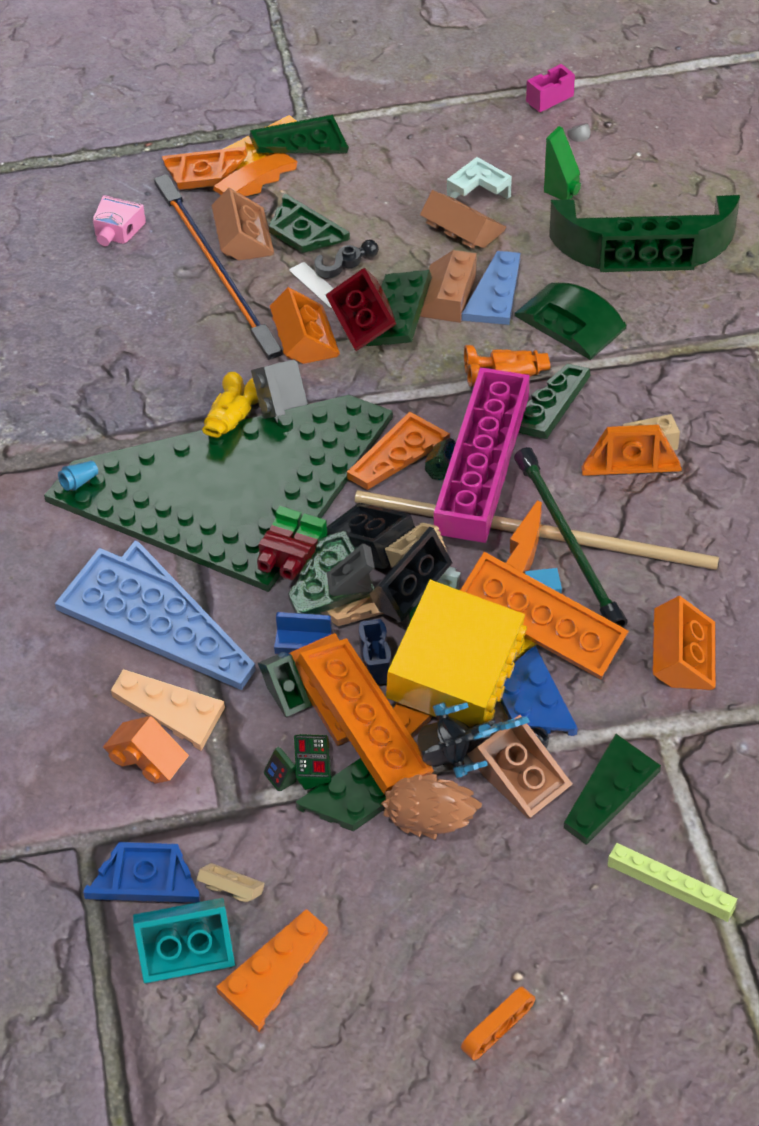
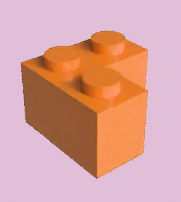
[103,716,189,784]

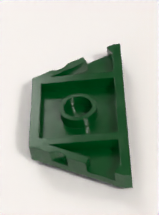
[269,193,350,253]
[296,758,386,832]

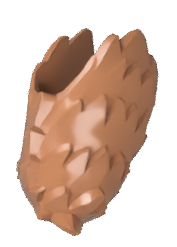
[382,774,482,839]

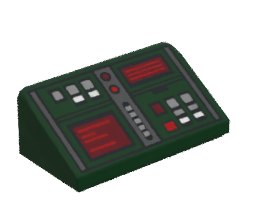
[294,734,331,790]

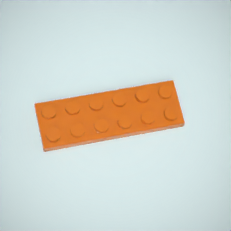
[460,552,629,680]
[297,638,434,794]

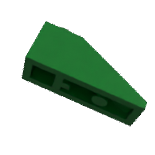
[544,126,581,200]

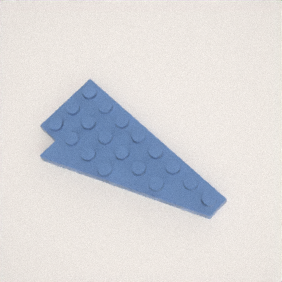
[55,540,256,690]

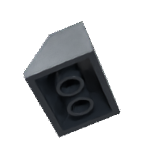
[369,527,452,622]

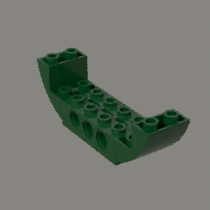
[549,195,740,272]

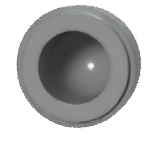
[567,123,591,142]

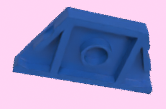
[500,646,578,736]
[83,842,200,903]

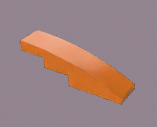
[213,153,298,196]
[506,500,542,574]

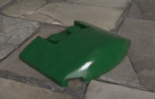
[515,283,627,360]

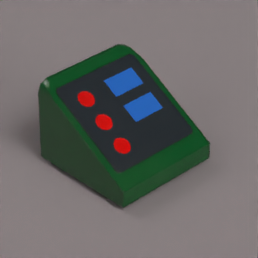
[264,747,297,791]

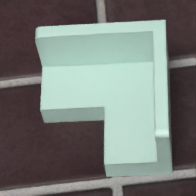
[447,157,512,199]

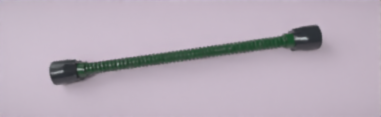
[514,447,628,628]

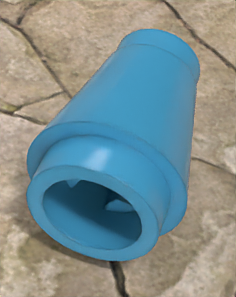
[58,460,98,491]

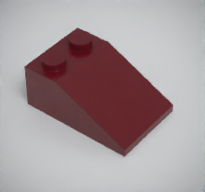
[325,267,396,351]

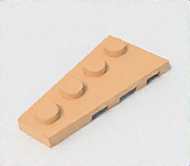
[111,669,225,751]

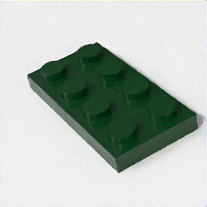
[366,270,432,346]

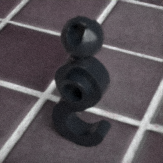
[314,239,379,278]

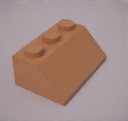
[211,187,274,260]
[420,190,506,249]
[420,250,477,323]

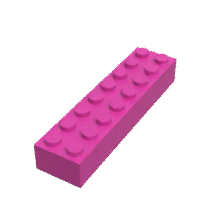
[434,367,530,543]

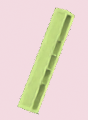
[608,843,738,922]

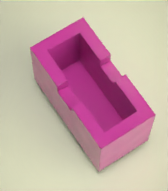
[526,64,575,113]

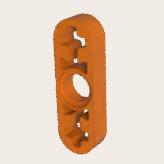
[461,986,536,1060]

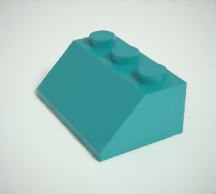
[133,898,235,983]

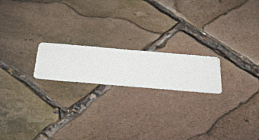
[290,262,334,308]

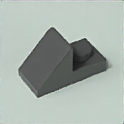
[326,544,375,596]

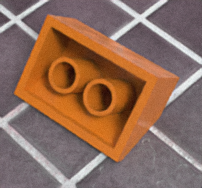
[270,287,340,364]
[652,595,716,690]

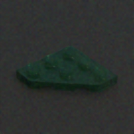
[288,531,374,614]

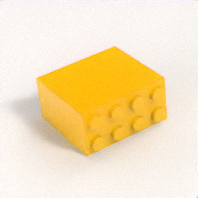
[386,580,527,728]

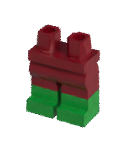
[257,506,327,581]

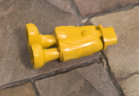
[202,371,259,438]

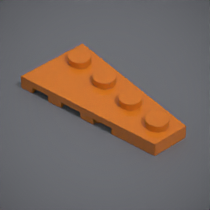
[347,412,450,490]
[216,909,328,1032]

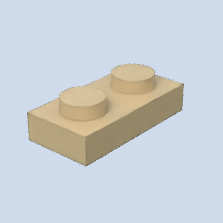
[197,863,265,902]

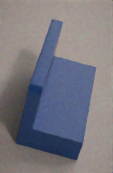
[274,612,332,654]

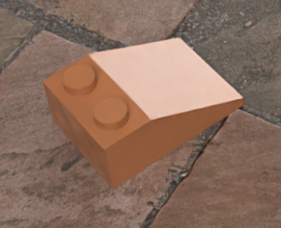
[467,715,573,819]

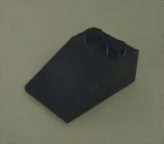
[327,503,415,569]

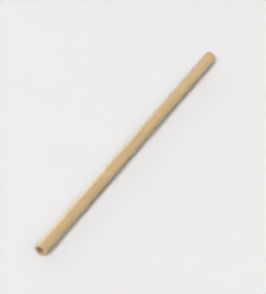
[355,490,719,570]

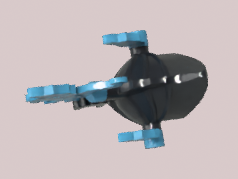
[417,702,530,778]

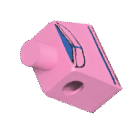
[93,195,146,246]

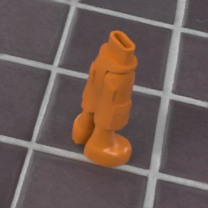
[464,345,551,387]

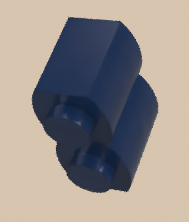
[359,619,391,684]

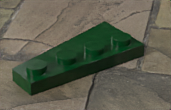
[249,114,349,153]
[518,363,591,439]
[564,734,661,845]

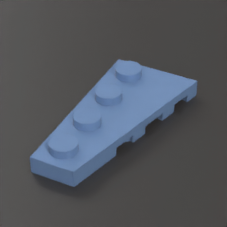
[462,251,520,325]

